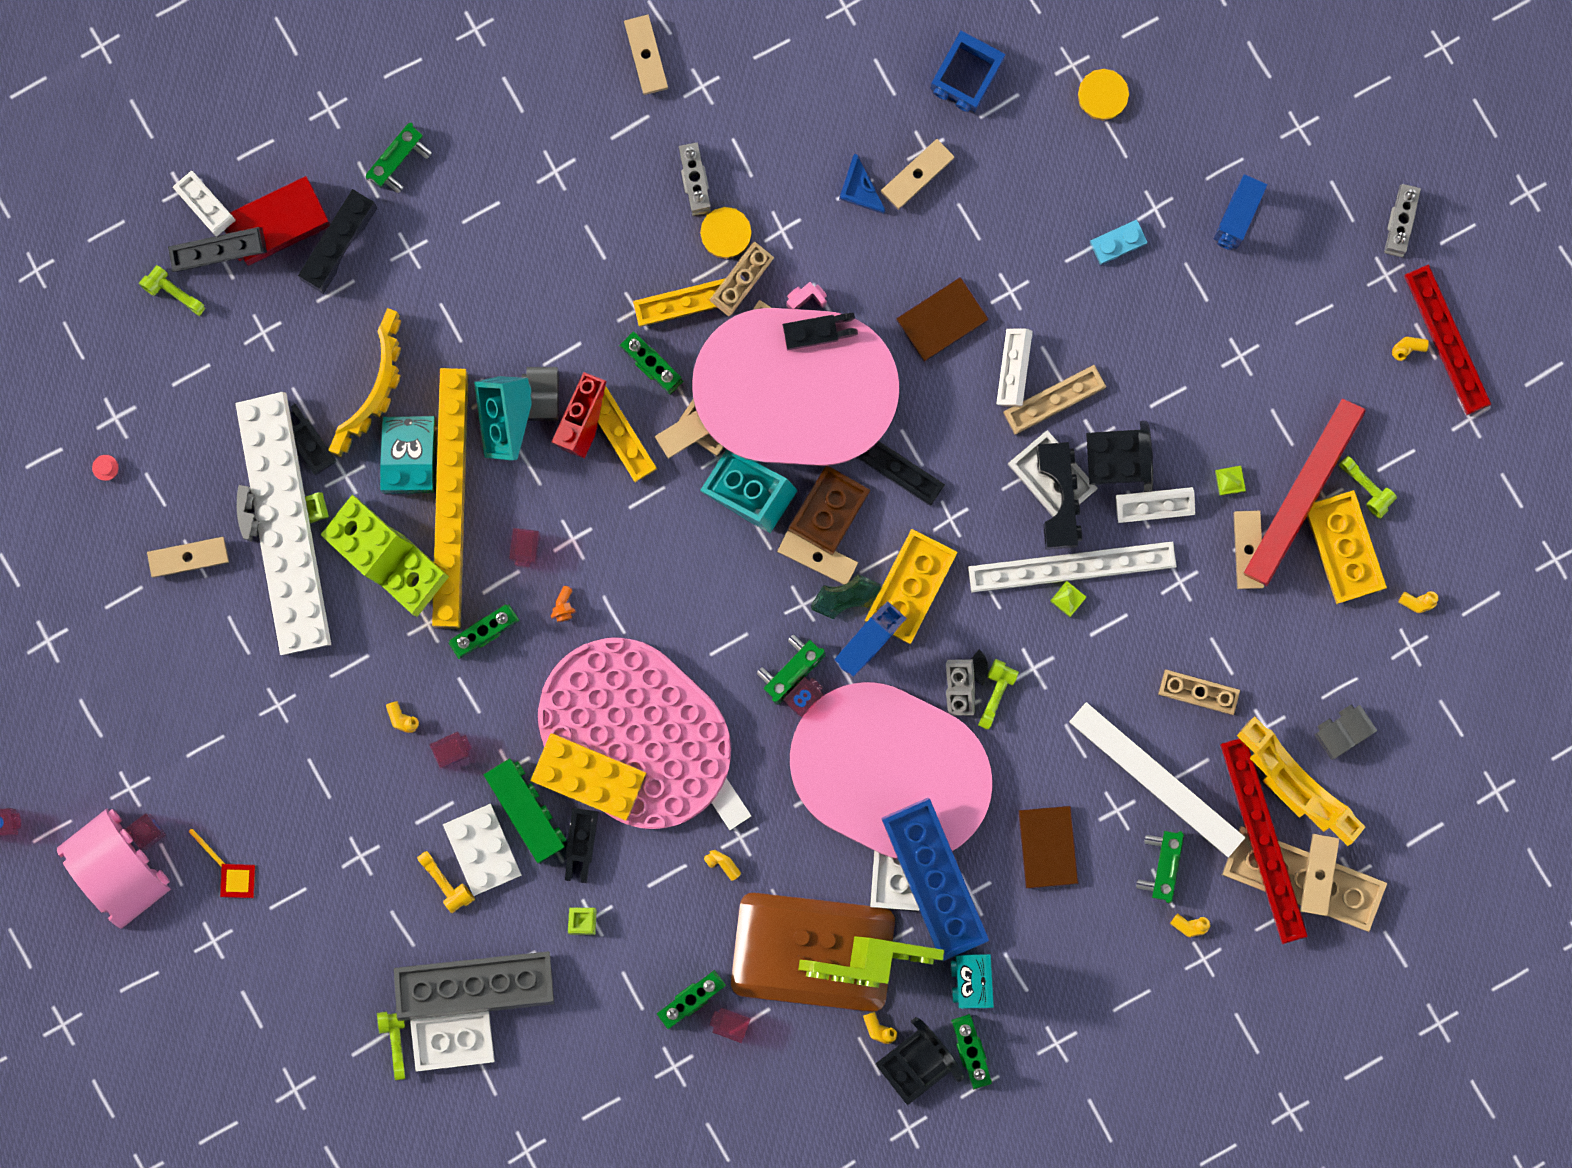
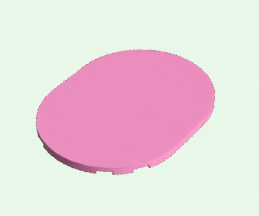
[692,308,899,466]
[538,638,731,829]
[790,682,992,860]

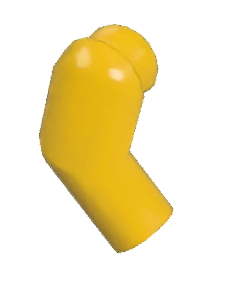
[1392,337,1429,361]
[1398,591,1439,613]
[386,701,419,733]
[704,850,741,881]
[1170,913,1210,937]
[863,1012,897,1044]

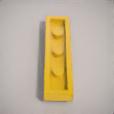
[633,278,726,327]
[598,387,657,483]

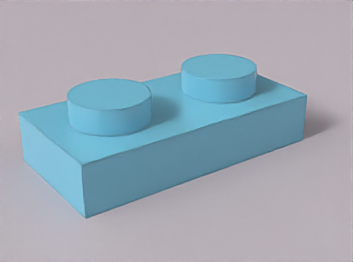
[1090,220,1148,265]

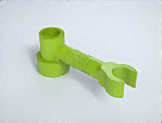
[138,265,206,316]
[1339,456,1397,519]
[978,659,1019,729]
[377,1012,405,1080]

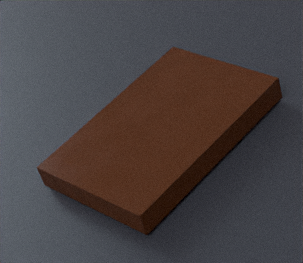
[896,277,989,362]
[788,466,871,556]
[1018,806,1078,888]

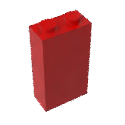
[224,176,330,266]

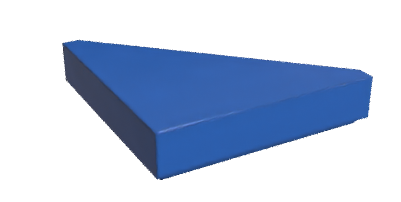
[839,154,885,214]

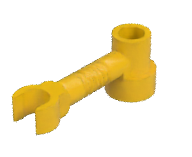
[417,851,475,913]

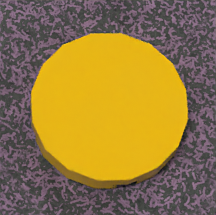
[1077,69,1129,121]
[700,207,752,259]

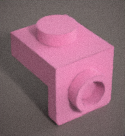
[786,282,827,309]

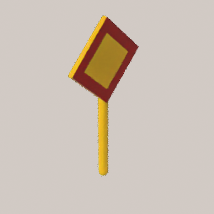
[189,829,255,898]

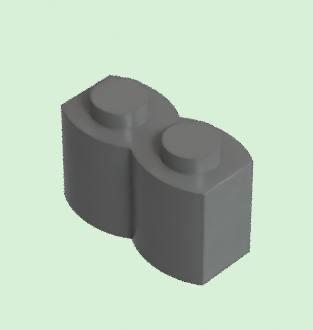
[522,367,559,421]
[1314,704,1377,760]

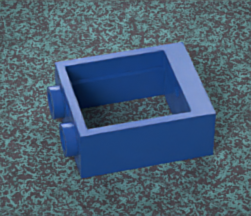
[930,30,1005,113]
[1213,174,1268,250]
[834,601,907,677]

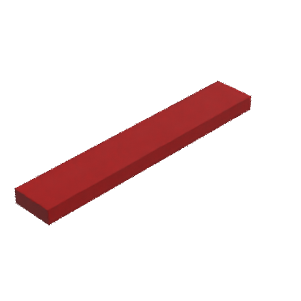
[1404,264,1491,416]

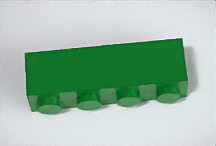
[483,758,566,864]

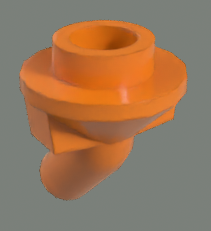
[551,586,576,622]

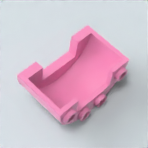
[57,808,171,929]

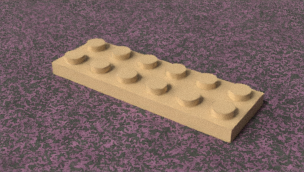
[1222,826,1387,932]

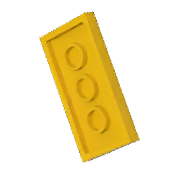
[1307,490,1387,604]
[865,529,957,645]
[530,733,647,821]

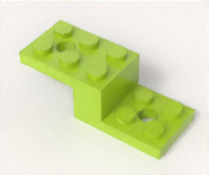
[321,495,449,617]
[798,936,944,988]

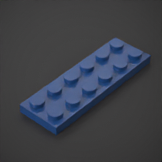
[881,797,989,962]

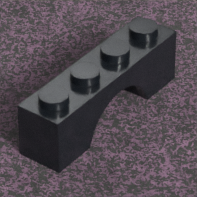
[298,189,377,294]
[1036,442,1082,550]

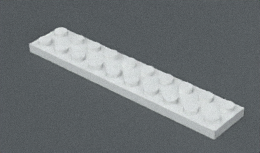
[235,392,331,655]

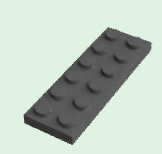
[394,951,554,1021]

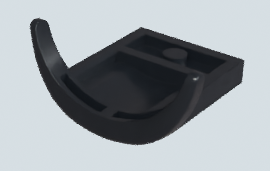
[1086,420,1153,492]
[875,1017,964,1106]

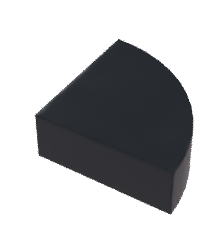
[971,649,988,685]

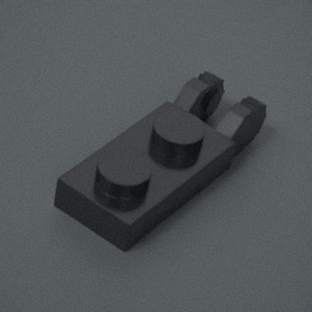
[782,313,858,351]
[291,403,337,476]
[565,808,599,883]

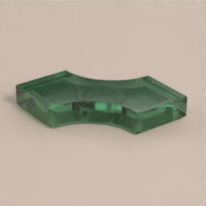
[810,574,882,619]

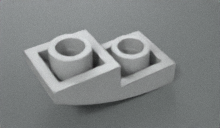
[237,485,260,542]
[946,659,975,715]

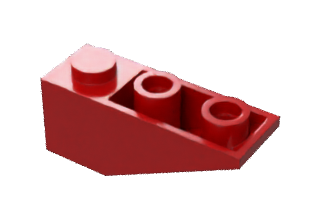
[552,372,606,459]

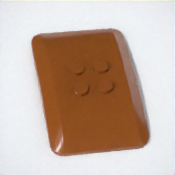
[731,893,895,1012]

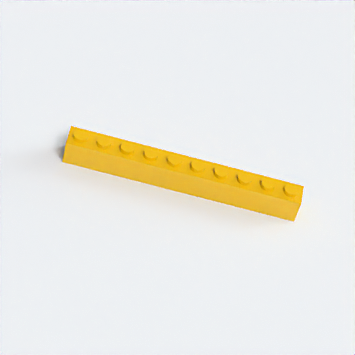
[432,368,468,629]

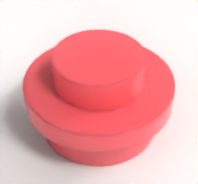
[92,455,119,481]

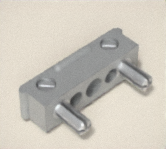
[679,142,711,216]
[1384,184,1421,258]

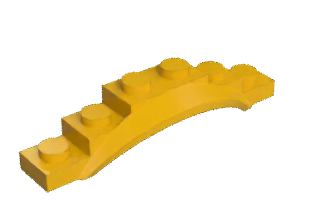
[329,308,401,457]
[1237,716,1365,846]

